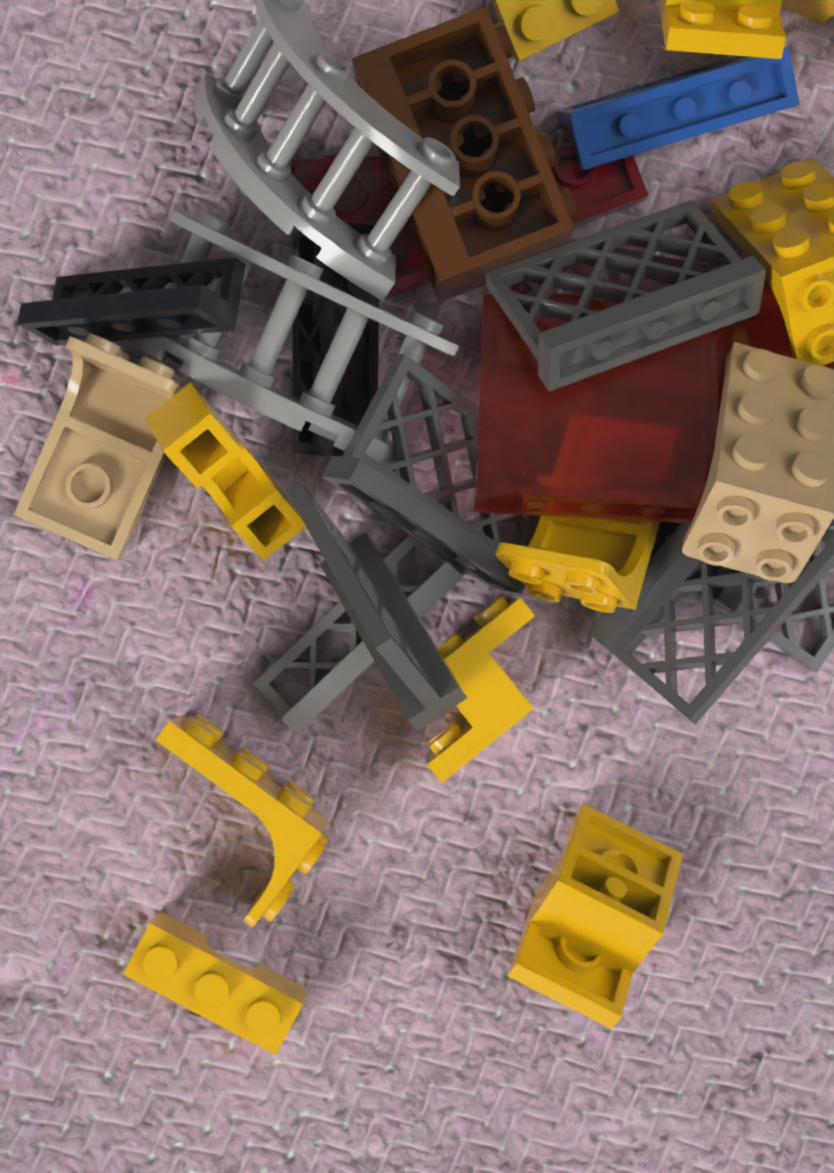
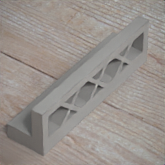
[253,535,462,735]

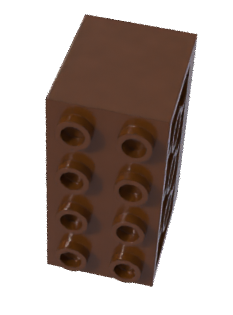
[352,6,579,303]

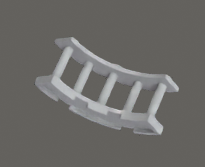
[194,0,460,301]
[126,209,459,474]

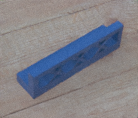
[556,47,800,170]

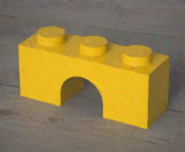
[144,382,306,561]
[123,911,307,1055]

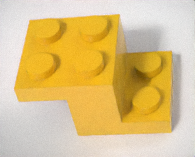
[659,0,786,59]
[426,596,535,783]
[508,803,683,1029]

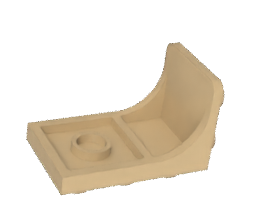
[13,333,183,561]
[682,342,834,583]

